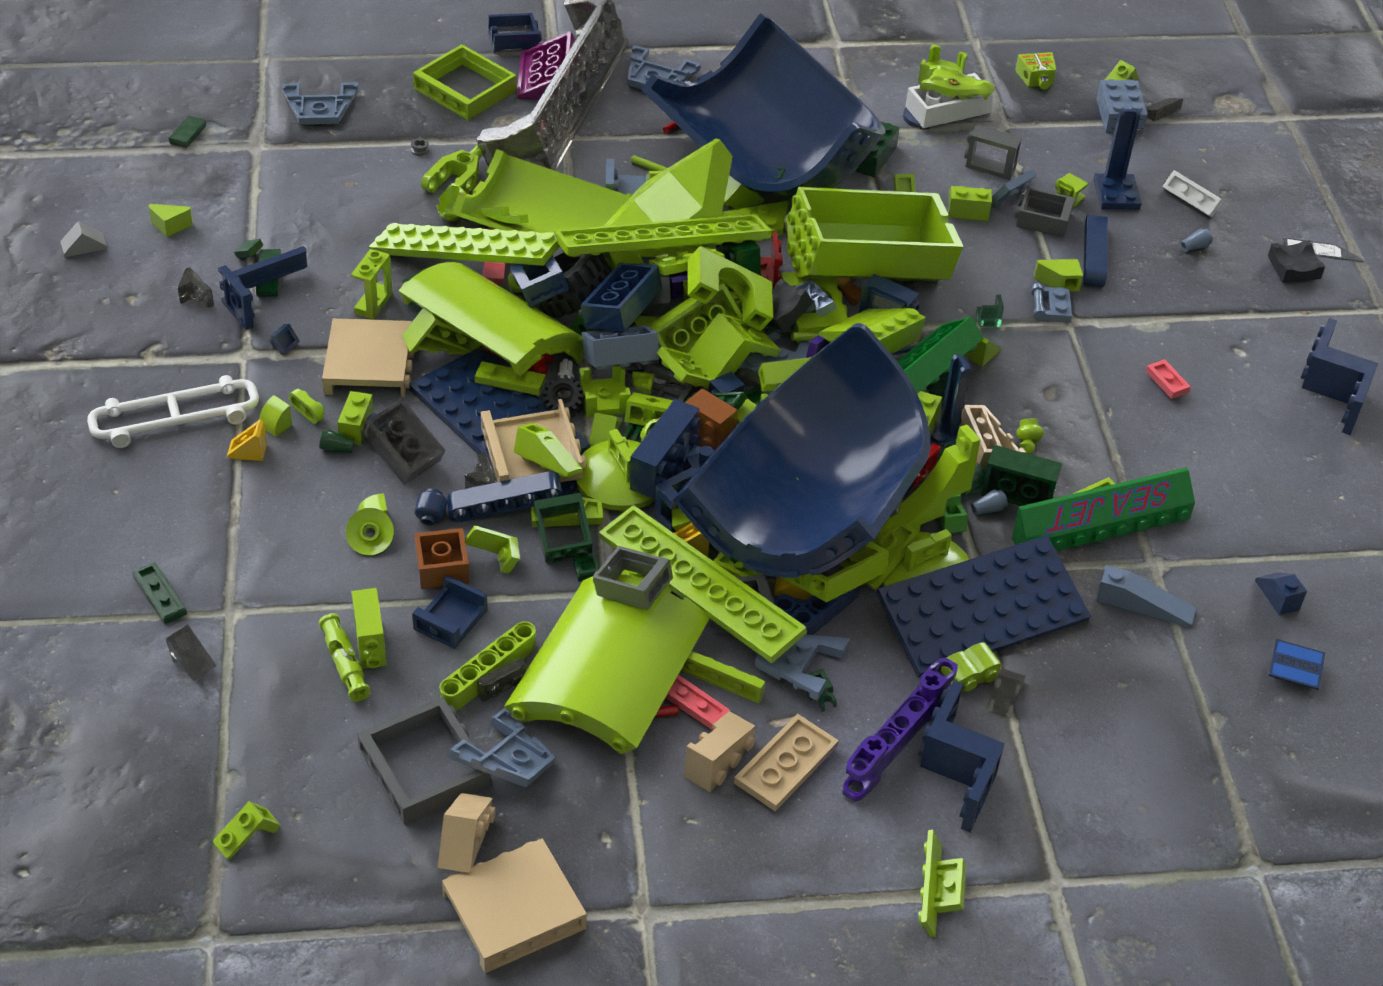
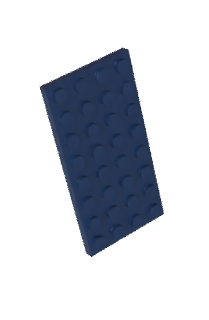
[409,347,590,468]
[876,535,1091,677]

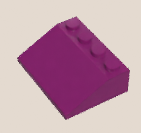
[517,32,581,99]

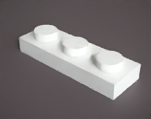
[1162,170,1223,218]

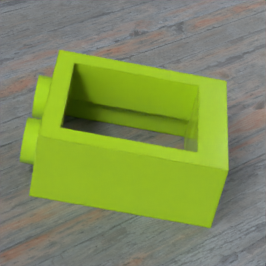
[351,588,387,669]

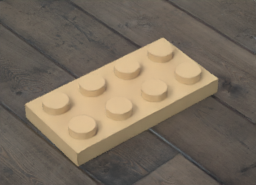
[734,714,839,811]

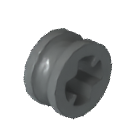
[411,138,429,156]

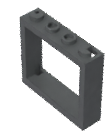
[357,697,491,825]

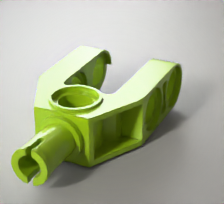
[421,144,487,194]

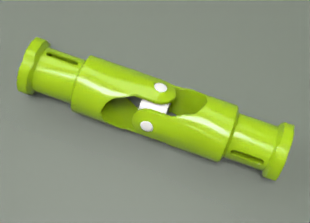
[318,613,371,702]

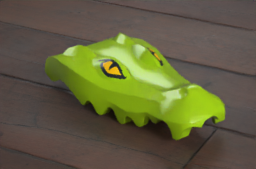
[920,65,995,100]

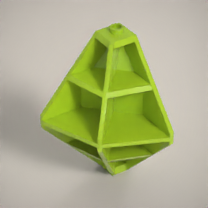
[604,139,733,257]

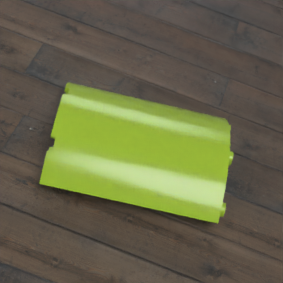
[452,149,632,249]
[399,262,584,376]
[504,574,710,754]

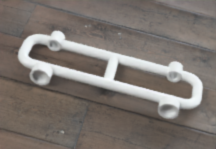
[87,375,259,448]

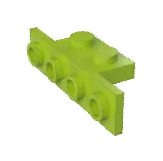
[919,830,966,937]

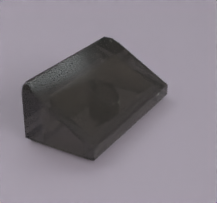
[1146,98,1183,122]

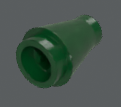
[319,430,354,453]

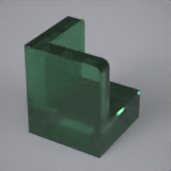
[976,294,1004,327]

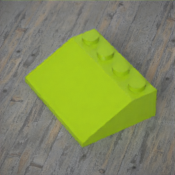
[819,308,926,354]

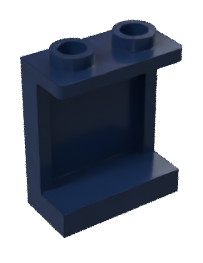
[412,576,488,649]

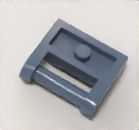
[991,169,1037,208]
[1031,283,1072,323]

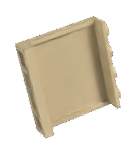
[322,318,414,397]
[481,399,586,482]
[442,838,587,973]

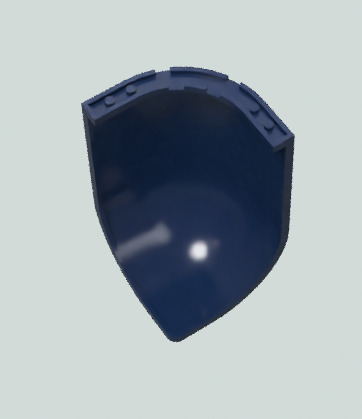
[641,13,885,197]
[672,323,930,578]

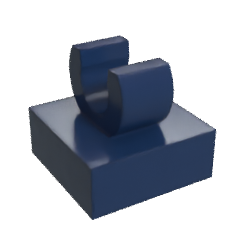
[269,323,300,355]

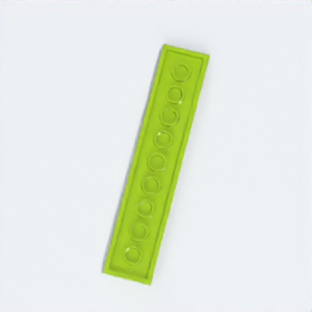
[554,214,771,257]
[369,223,560,266]
[599,505,807,663]

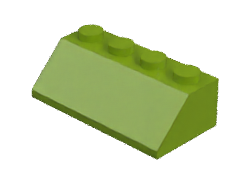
[648,282,743,353]

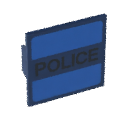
[1269,639,1326,690]

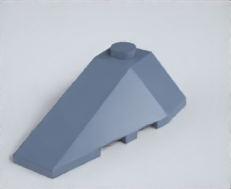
[1096,564,1196,628]

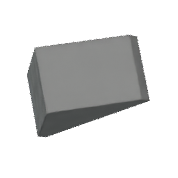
[60,221,107,257]

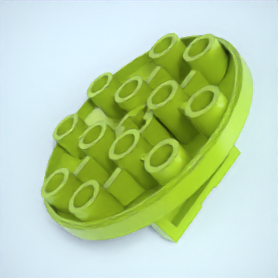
[576,429,655,512]
[881,529,969,587]

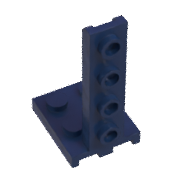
[1093,109,1142,210]
[218,246,307,330]
[930,354,971,454]

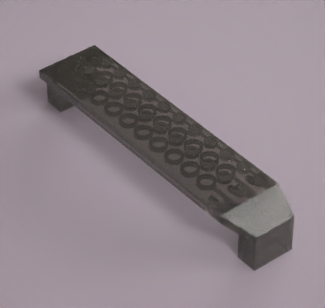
[476,0,629,171]

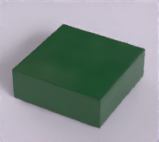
[234,239,264,258]
[573,555,600,582]

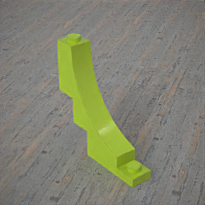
[871,424,981,543]

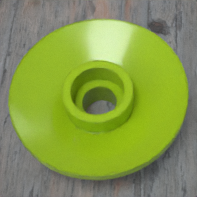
[346,508,394,556]

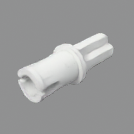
[557,359,574,398]

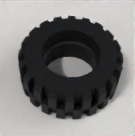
[530,247,612,317]

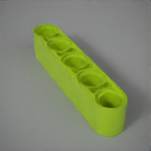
[439,621,536,711]

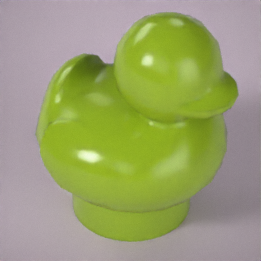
[1016,418,1044,455]

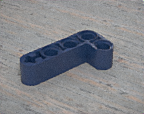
[774,585,861,635]

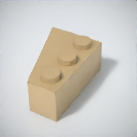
[437,793,496,873]

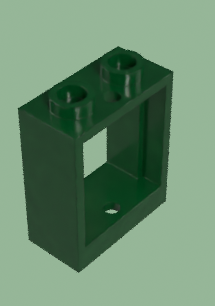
[534,493,593,563]

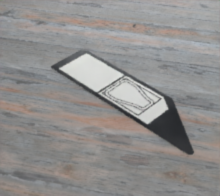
[1283,238,1364,261]

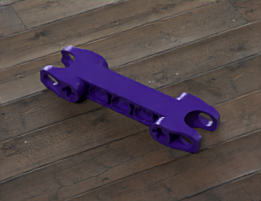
[842,657,958,802]

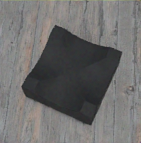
[1268,240,1325,282]
[768,279,814,332]

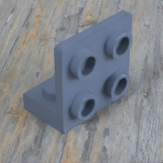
[606,159,646,195]

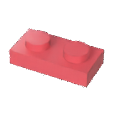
[1146,359,1191,399]

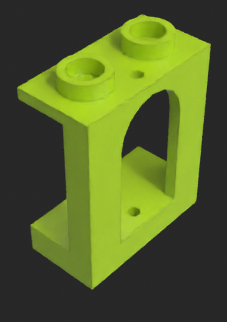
[351,249,393,320]

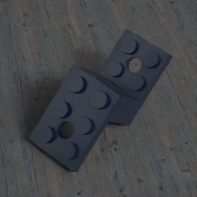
[1301,318,1378,435]
[919,680,1005,833]

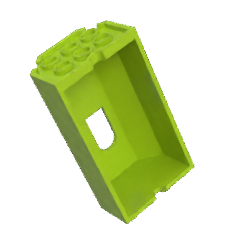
[787,187,964,282]

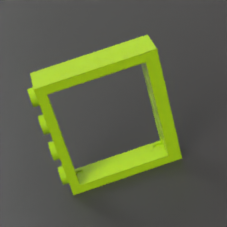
[413,44,517,120]
[783,542,889,602]

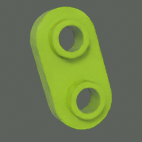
[288,389,325,424]

